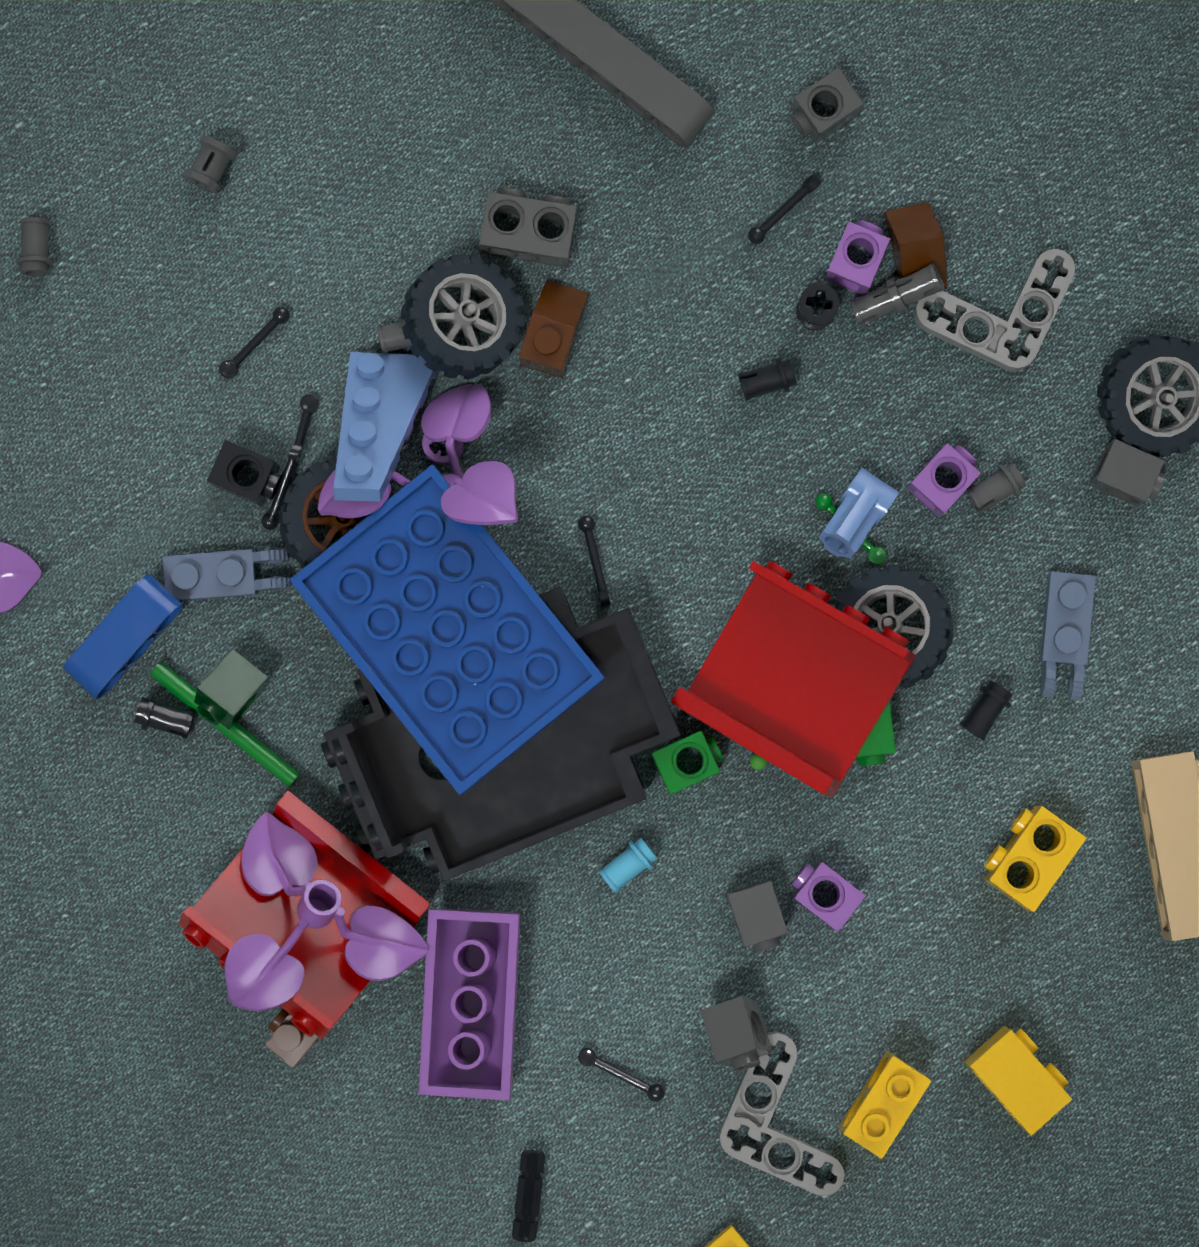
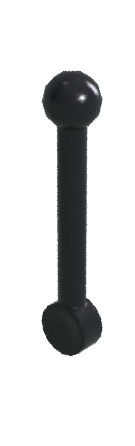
[748,175,821,244]
[219,307,290,379]
[282,395,319,485]
[261,442,304,530]
[578,515,611,607]
[578,1048,665,1102]

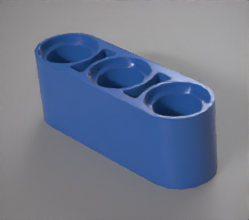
[63,574,183,700]

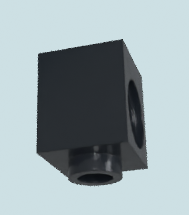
[207,440,282,507]

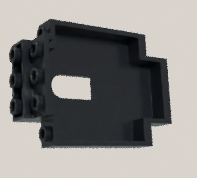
[321,586,681,882]

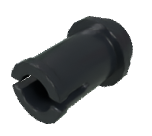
[738,357,797,401]
[959,680,1013,741]
[134,695,195,739]

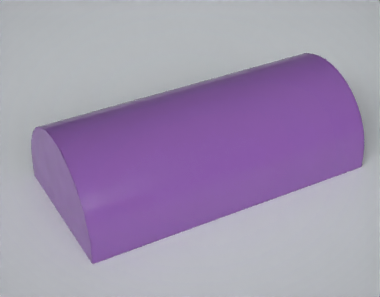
[419,909,521,1100]

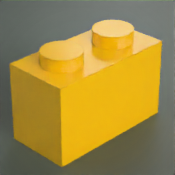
[964,1026,1072,1136]

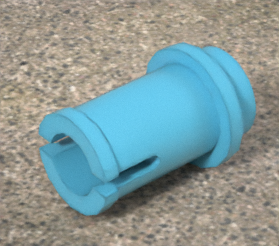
[598,838,658,893]

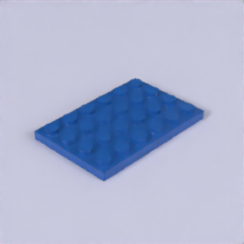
[290,464,606,796]

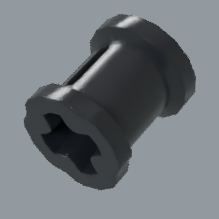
[796,283,839,331]

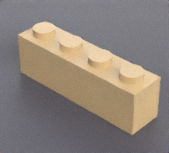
[1131,751,1199,941]

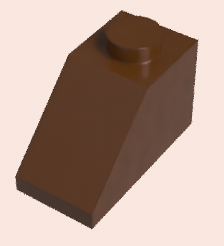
[519,280,589,379]

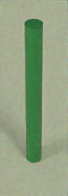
[150,662,301,788]

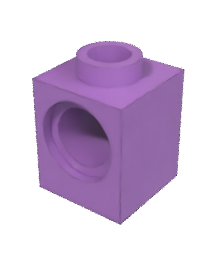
[824,221,890,295]
[906,443,981,518]
[791,861,866,932]

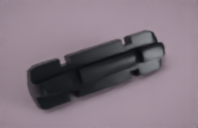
[512,1150,545,1242]

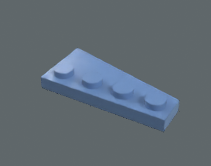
[333,352,439,502]

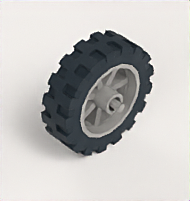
[401,254,525,379]
[1097,334,1199,457]
[835,566,953,689]

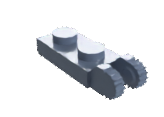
[162,549,291,601]
[1039,571,1096,701]

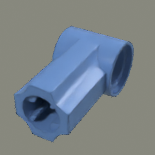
[819,467,899,559]

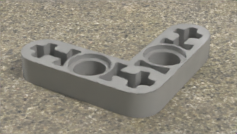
[913,249,1075,372]
[719,1031,845,1196]

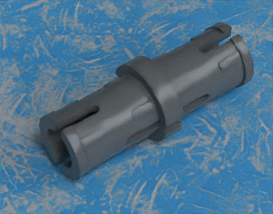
[851,263,945,326]

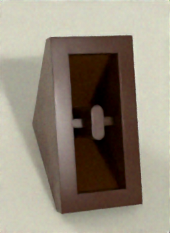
[884,202,947,290]

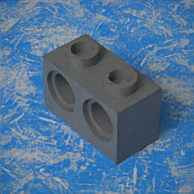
[479,188,577,268]

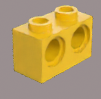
[983,806,1087,912]
[838,1051,931,1159]

